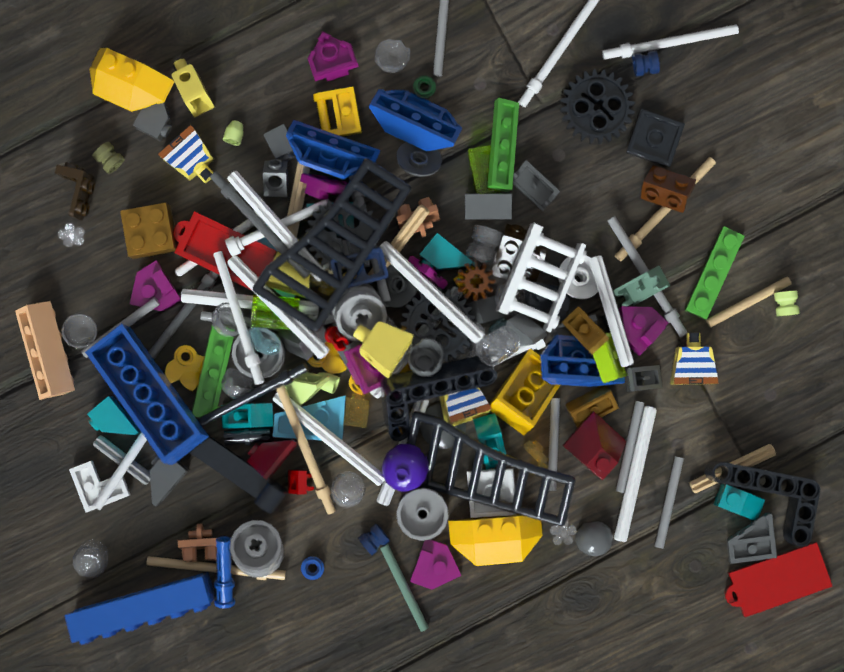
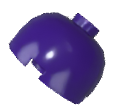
[382,444,429,492]

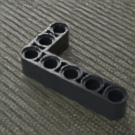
[380,355,497,441]
[189,435,289,514]
[705,461,820,546]

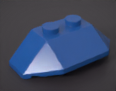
[369,89,462,151]
[286,120,381,179]
[541,335,625,387]

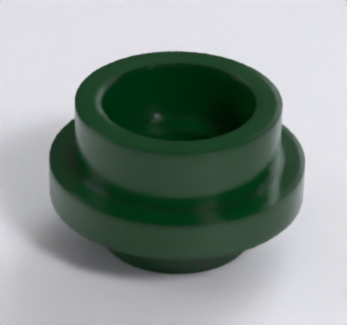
[413,75,436,99]

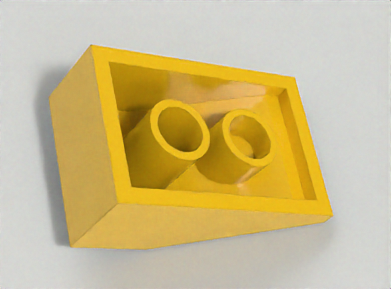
[489,349,560,435]

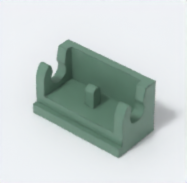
[613,266,670,307]

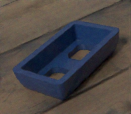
[330,248,389,288]

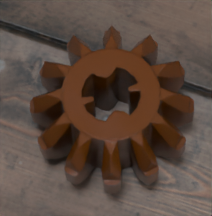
[455,261,496,301]

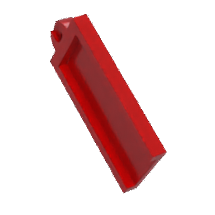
[173,211,278,290]
[724,542,833,617]

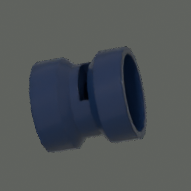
[632,51,660,77]
[358,523,390,556]

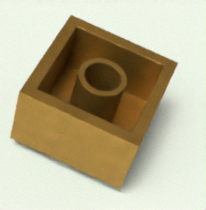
[120,203,177,259]

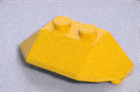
[90,48,174,112]
[448,514,543,566]

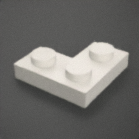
[69,461,131,512]

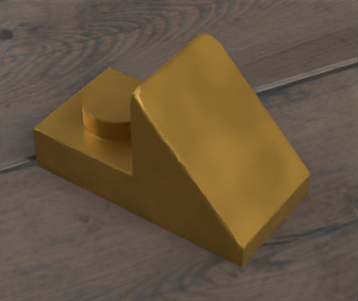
[562,306,609,354]

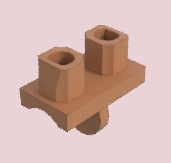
[397,197,440,238]
[178,524,217,562]

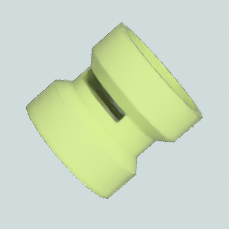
[774,291,800,316]

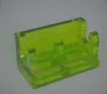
[468,146,501,194]
[251,295,300,330]

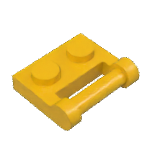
[313,87,362,137]

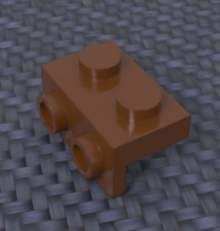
[641,165,696,213]

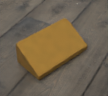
[565,385,619,428]

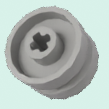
[332,283,387,341]
[232,327,286,379]
[397,487,448,541]
[230,520,284,577]

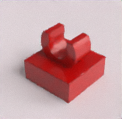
[288,470,314,494]

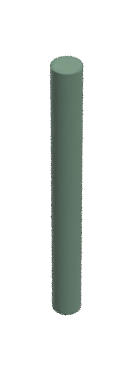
[380,544,429,632]

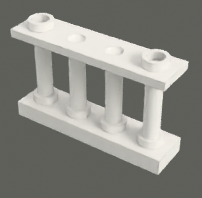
[496,223,587,332]

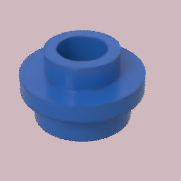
[301,556,324,580]

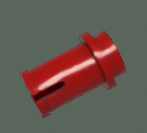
[325,326,349,351]

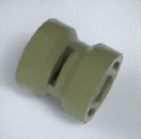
[92,142,125,174]

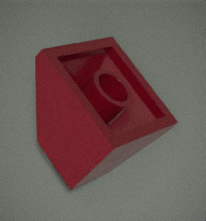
[562,411,627,480]
[247,439,298,480]

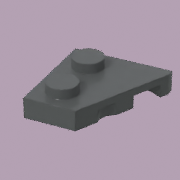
[726,512,777,564]

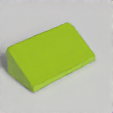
[593,332,627,383]

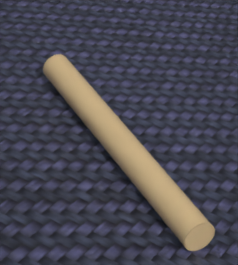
[706,276,792,328]

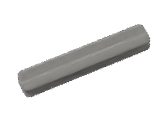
[93,436,150,485]

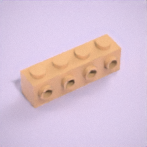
[15,301,75,400]

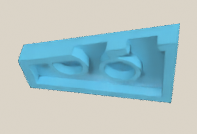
[273,395,346,440]

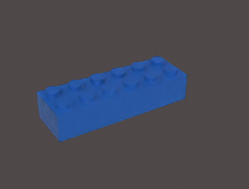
[85,324,209,465]
[64,572,216,645]

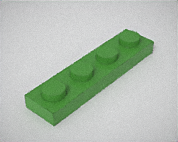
[487,98,519,192]
[685,227,745,320]
[192,325,235,417]

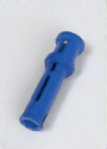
[214,536,235,608]

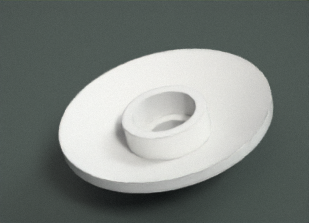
[558,256,598,299]

